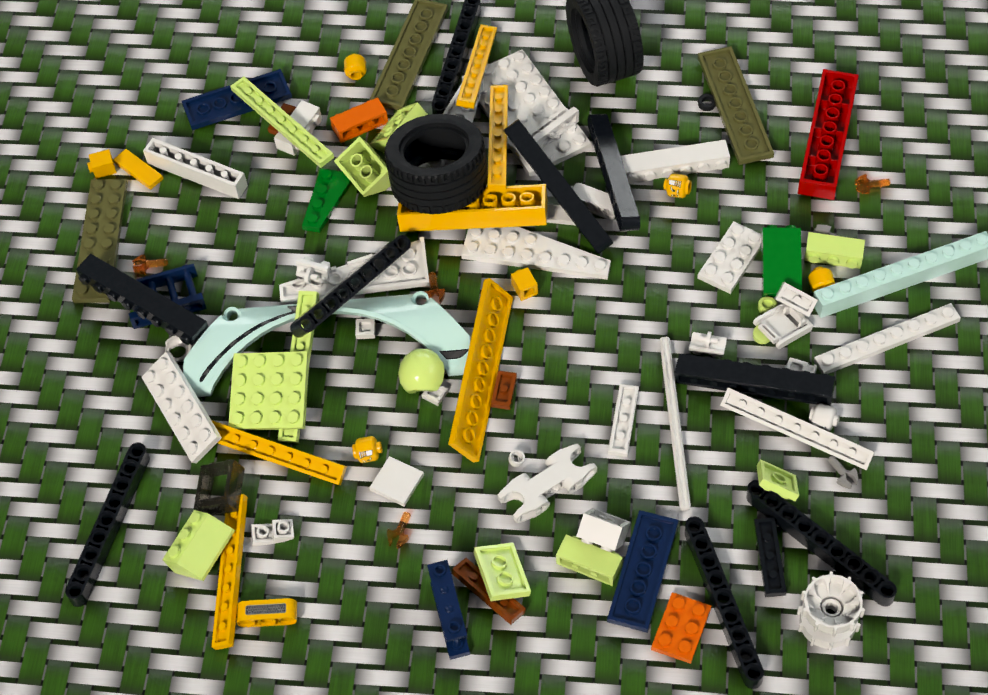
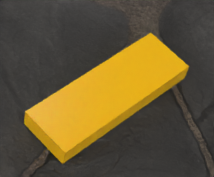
[113,149,163,190]

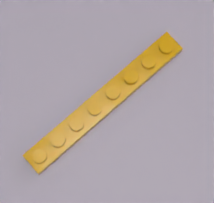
[456,24,497,109]
[487,85,508,191]
[212,420,347,485]
[211,494,248,650]

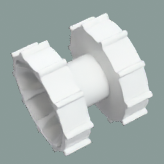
[797,571,865,652]

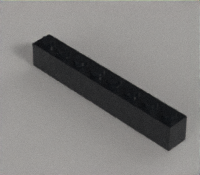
[76,253,208,346]
[675,353,835,406]

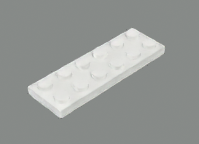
[142,352,222,464]

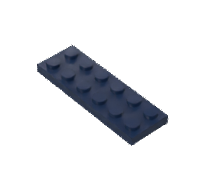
[182,69,292,130]
[607,510,679,633]

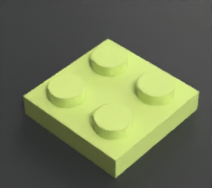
[757,459,799,501]

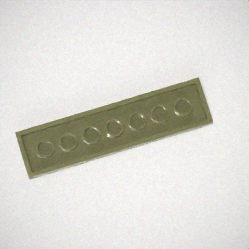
[370,0,448,110]
[698,46,774,165]
[72,179,128,303]

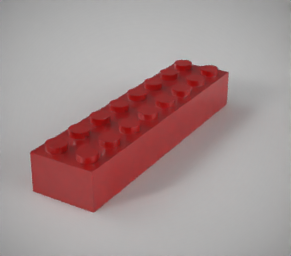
[798,69,859,200]

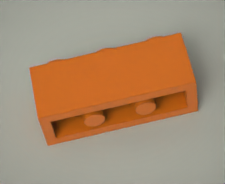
[330,97,388,143]

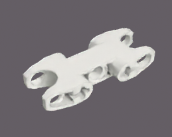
[497,444,597,523]

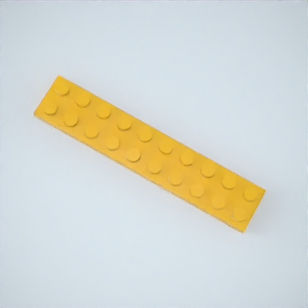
[448,278,513,463]

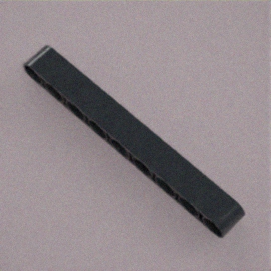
[432,0,481,114]
[587,114,640,231]
[504,119,613,254]
[290,235,411,338]
[65,442,150,607]
[746,480,897,607]
[685,516,764,689]

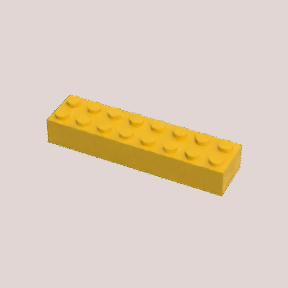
[397,184,548,232]

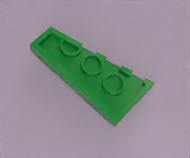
[302,168,351,233]

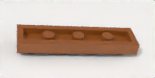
[451,558,526,625]

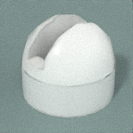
[508,450,525,467]

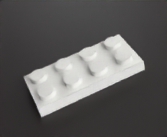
[697,221,761,294]

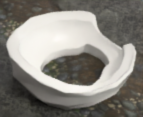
[165,336,192,363]

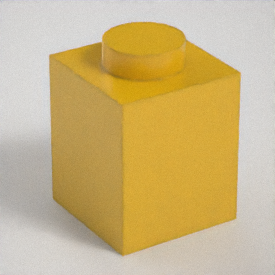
[87,149,116,179]
[511,267,538,301]

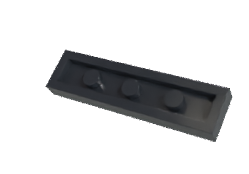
[754,517,787,597]

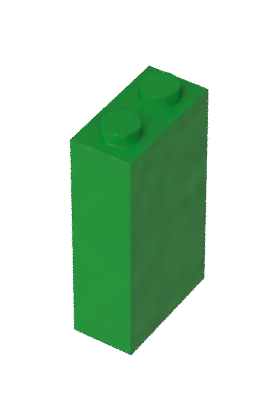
[761,225,802,298]

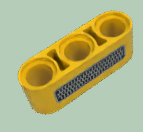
[237,598,297,627]

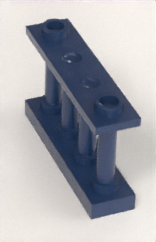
[128,263,207,329]
[427,560,470,660]

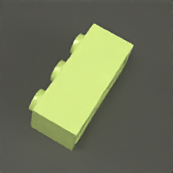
[804,232,865,269]
[556,535,623,586]

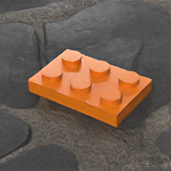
[651,592,712,664]

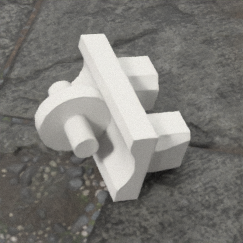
[296,256,330,284]
[689,331,727,358]

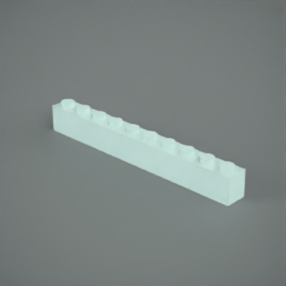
[813,231,988,318]

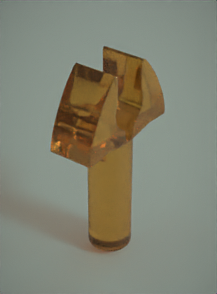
[854,174,890,195]
[132,254,168,275]
[424,272,445,304]
[387,512,411,549]

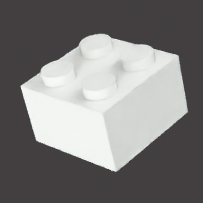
[576,508,631,552]

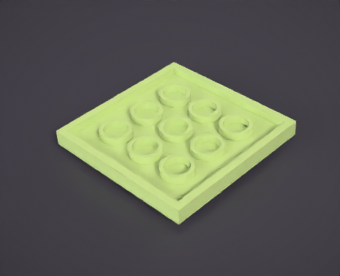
[228,351,310,430]

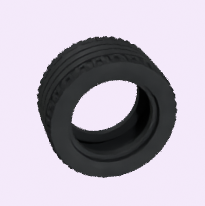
[566,0,644,87]
[385,114,488,214]

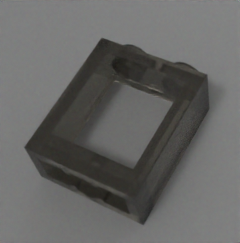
[194,459,245,516]

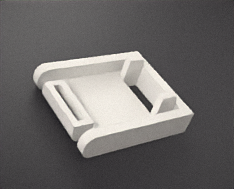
[753,304,813,349]

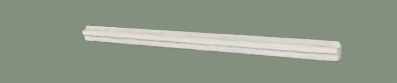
[659,337,691,511]

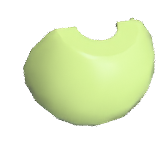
[398,349,445,394]

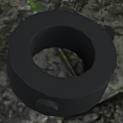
[697,94,716,111]

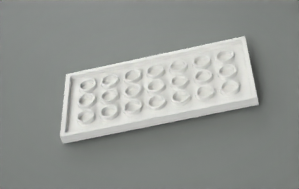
[462,49,592,177]

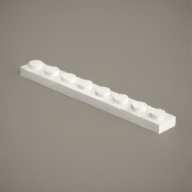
[814,303,961,374]
[720,388,875,470]

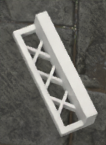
[511,106,579,159]

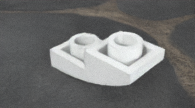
[251,519,294,546]

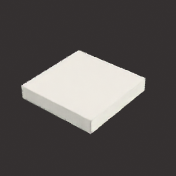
[369,456,424,507]

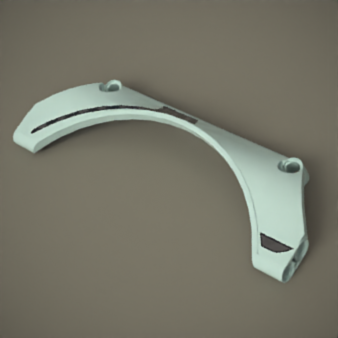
[183,291,471,397]

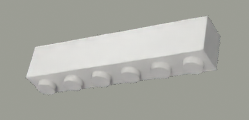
[143,138,248,199]
[621,140,730,183]

